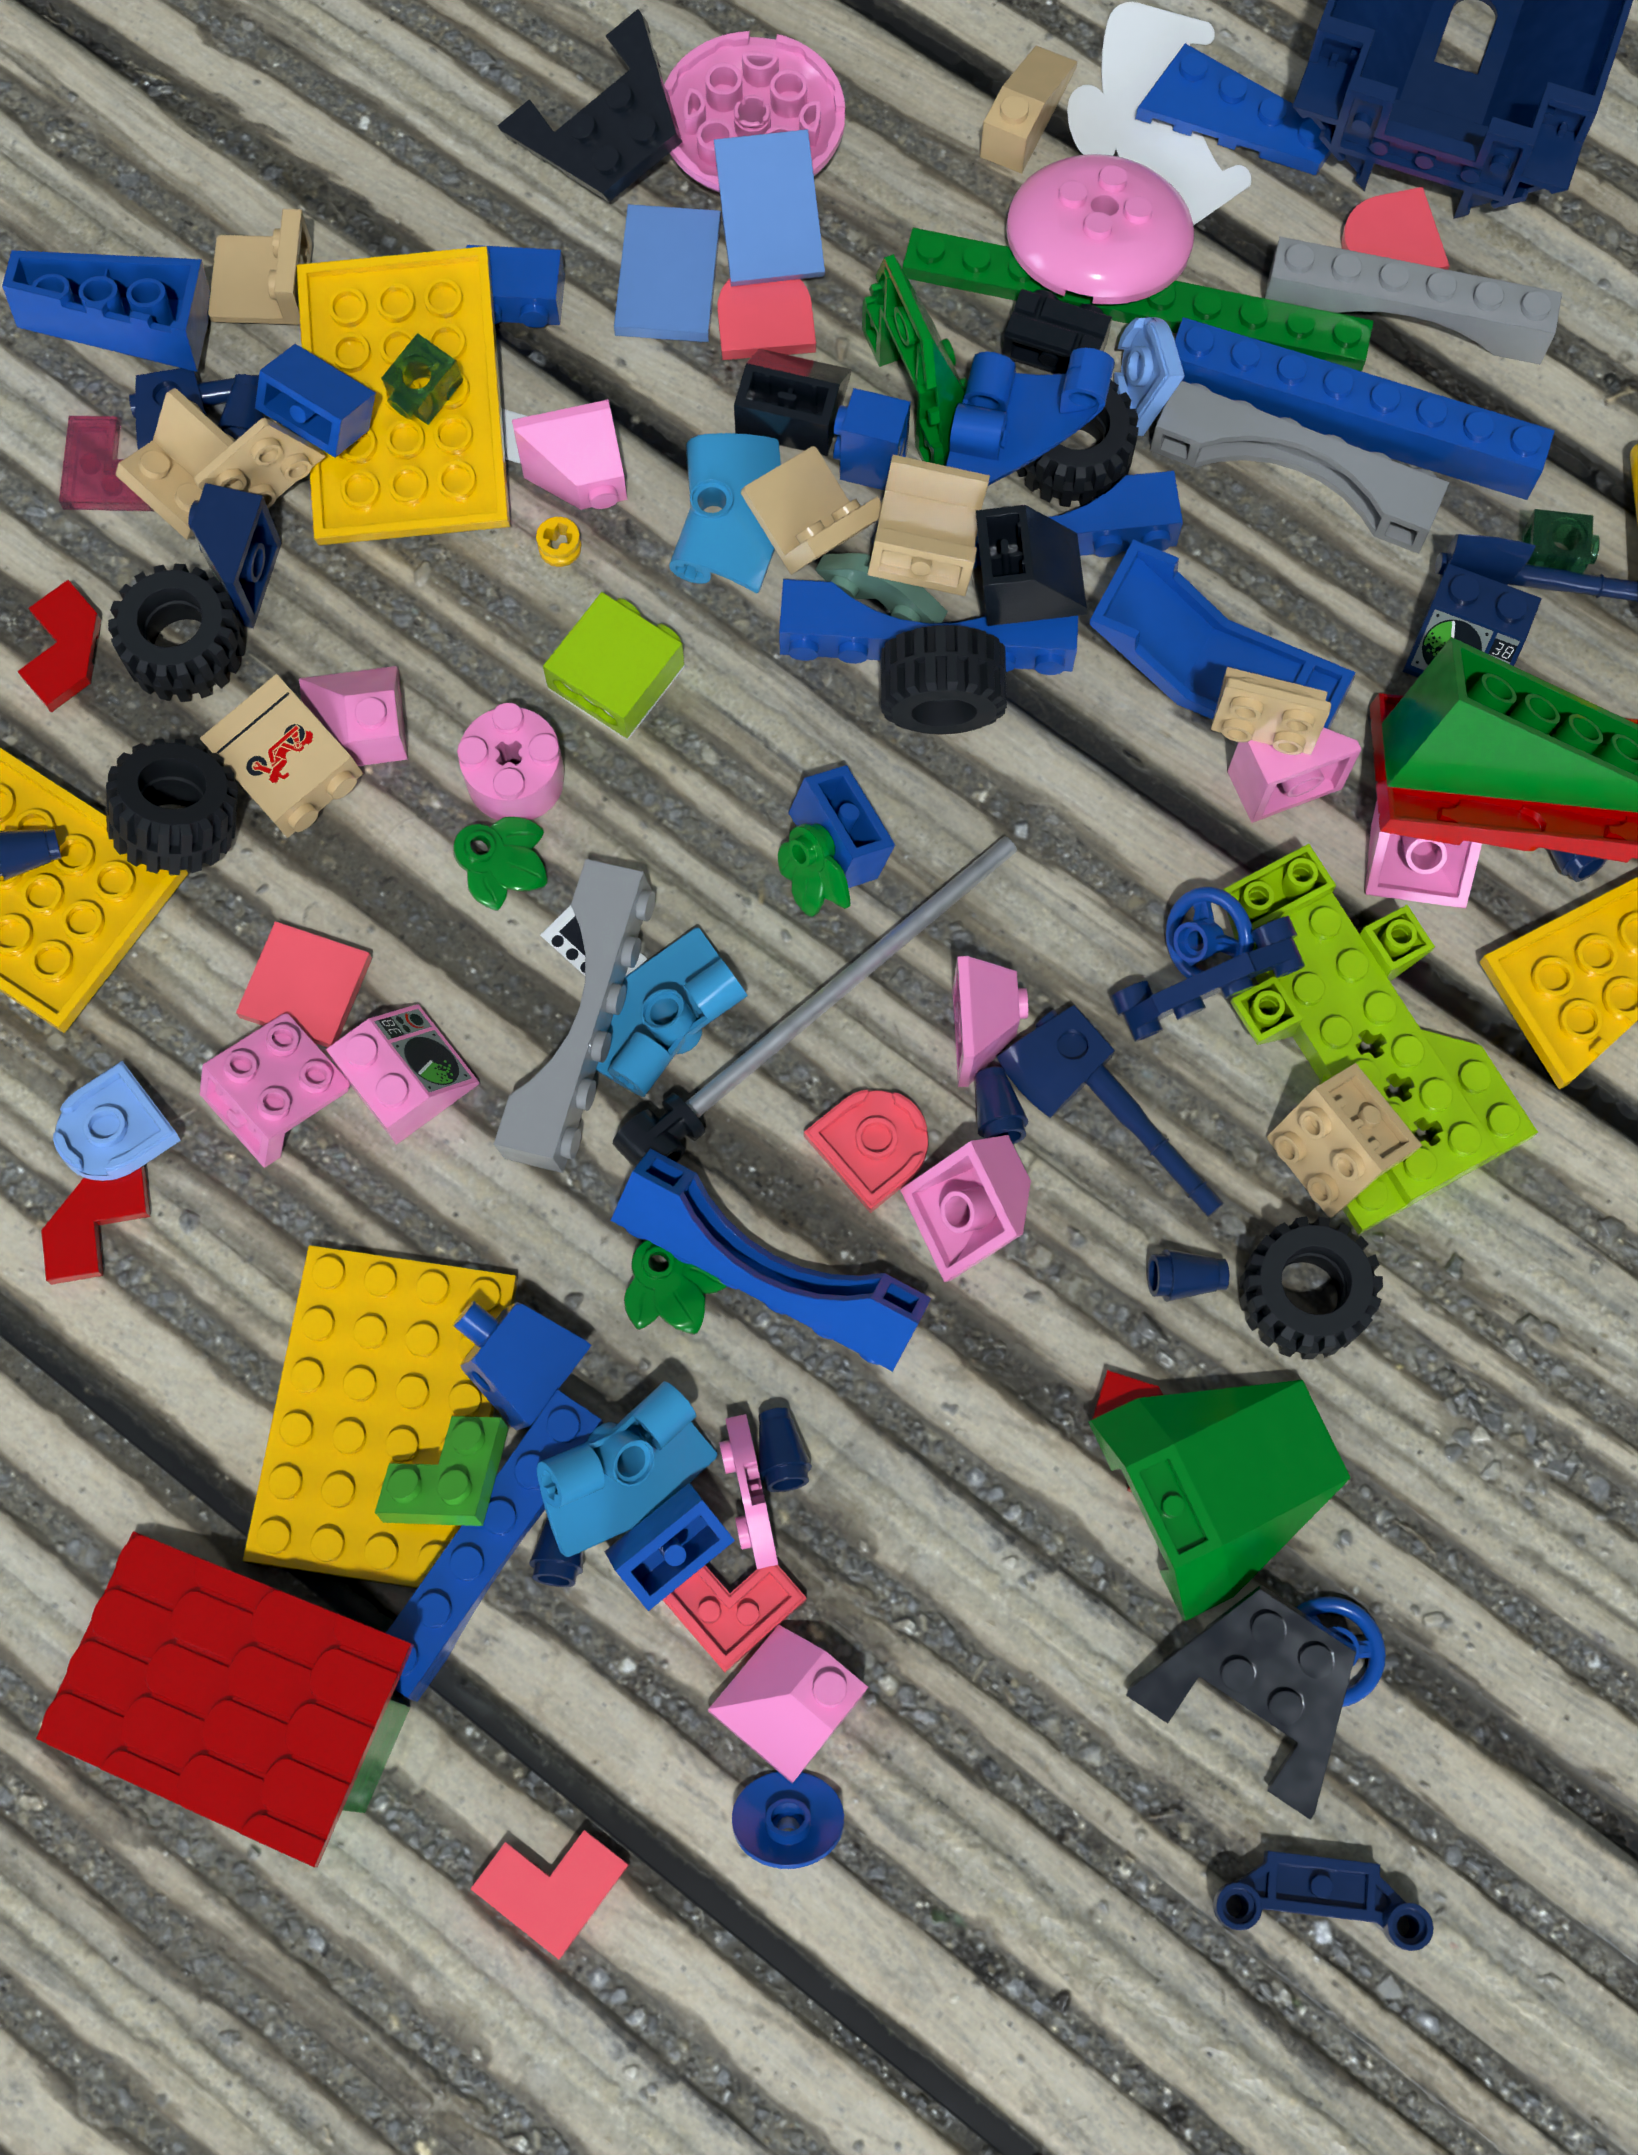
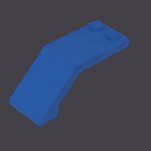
[1090,539,1356,729]

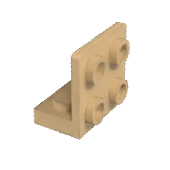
[208,209,312,325]
[115,388,236,540]
[194,418,326,508]
[741,446,882,575]
[1211,667,1331,755]
[1267,1063,1422,1218]

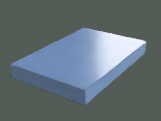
[714,129,825,287]
[614,204,721,342]

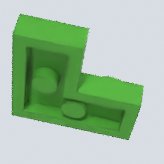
[375,1416,509,1526]

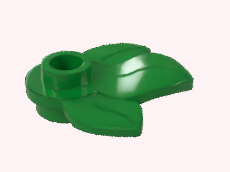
[453,817,547,911]
[778,824,851,918]
[624,1240,727,1335]

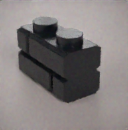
[1002,289,1112,374]

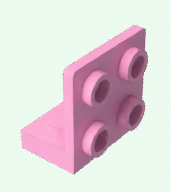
[199,1014,350,1168]

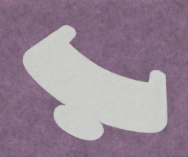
[1067,2,1252,226]

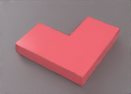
[663,1565,807,1673]
[471,1830,629,1960]

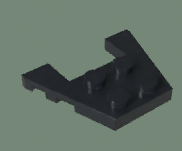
[497,9,682,202]
[1126,1585,1356,1820]

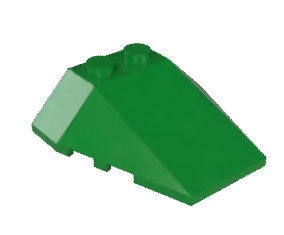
[862,254,968,466]

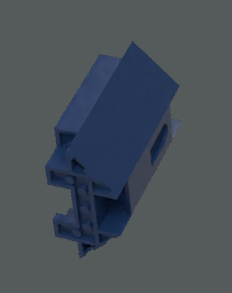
[1292,0,1633,219]

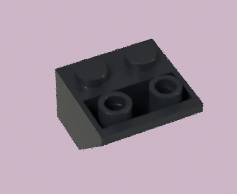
[734,349,851,456]
[976,505,1087,626]

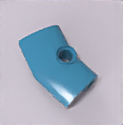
[669,433,781,593]
[596,928,748,1097]
[537,1381,717,1557]

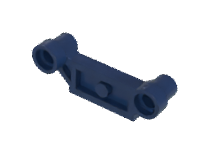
[1110,916,1305,1042]
[1213,1851,1434,1951]

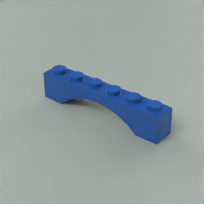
[973,471,1183,569]
[779,579,1078,675]
[610,1148,931,1372]
[386,1389,603,1702]

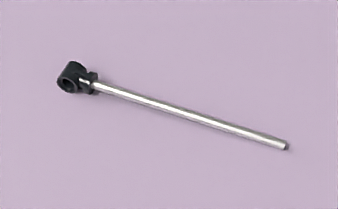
[612,836,1017,1168]

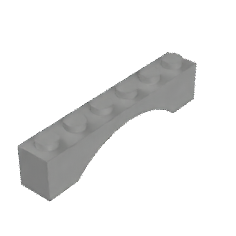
[1264,237,1562,365]
[1150,381,1450,554]
[494,859,655,1173]

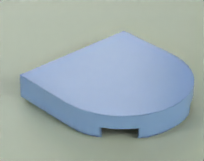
[1114,317,1185,436]
[53,1061,181,1181]

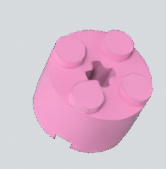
[457,703,564,821]

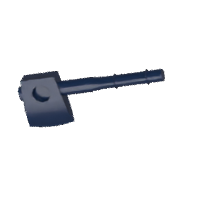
[129,368,259,450]
[1435,534,1638,602]
[997,1005,1224,1217]

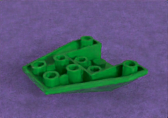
[1088,1380,1351,1621]

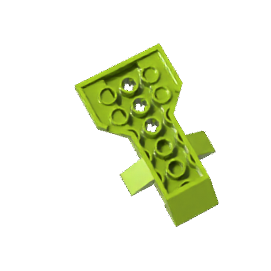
[1222,844,1538,1235]

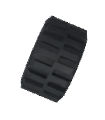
[1017,372,1139,507]
[108,563,245,702]
[880,625,1007,735]
[106,739,238,875]
[1239,1216,1383,1359]

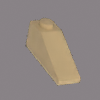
[980,45,1077,174]

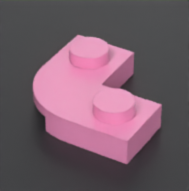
[719,1414,778,1569]

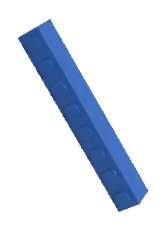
[1175,317,1555,500]

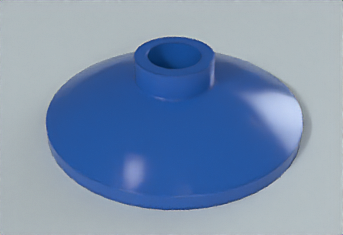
[732,1772,844,1869]

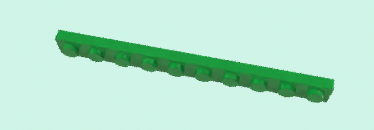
[903,227,1374,371]

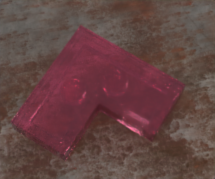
[59,416,155,512]

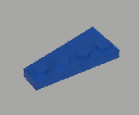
[1135,43,1331,175]

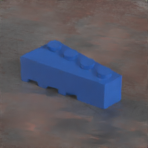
[2,250,210,372]

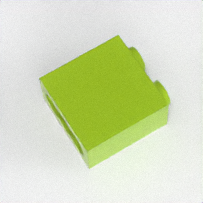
[543,592,685,741]

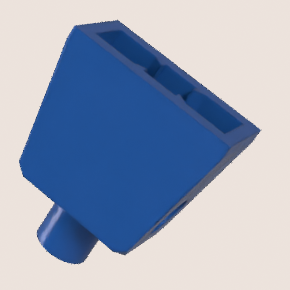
[453,1301,592,1431]

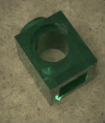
[381,333,464,425]
[1522,509,1600,574]

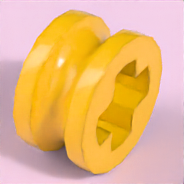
[536,516,582,567]

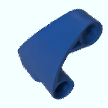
[946,347,1115,486]

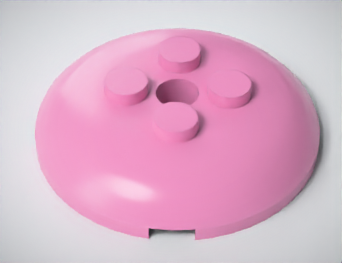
[664,31,845,192]
[1006,154,1194,304]

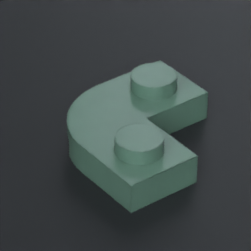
[815,553,948,624]

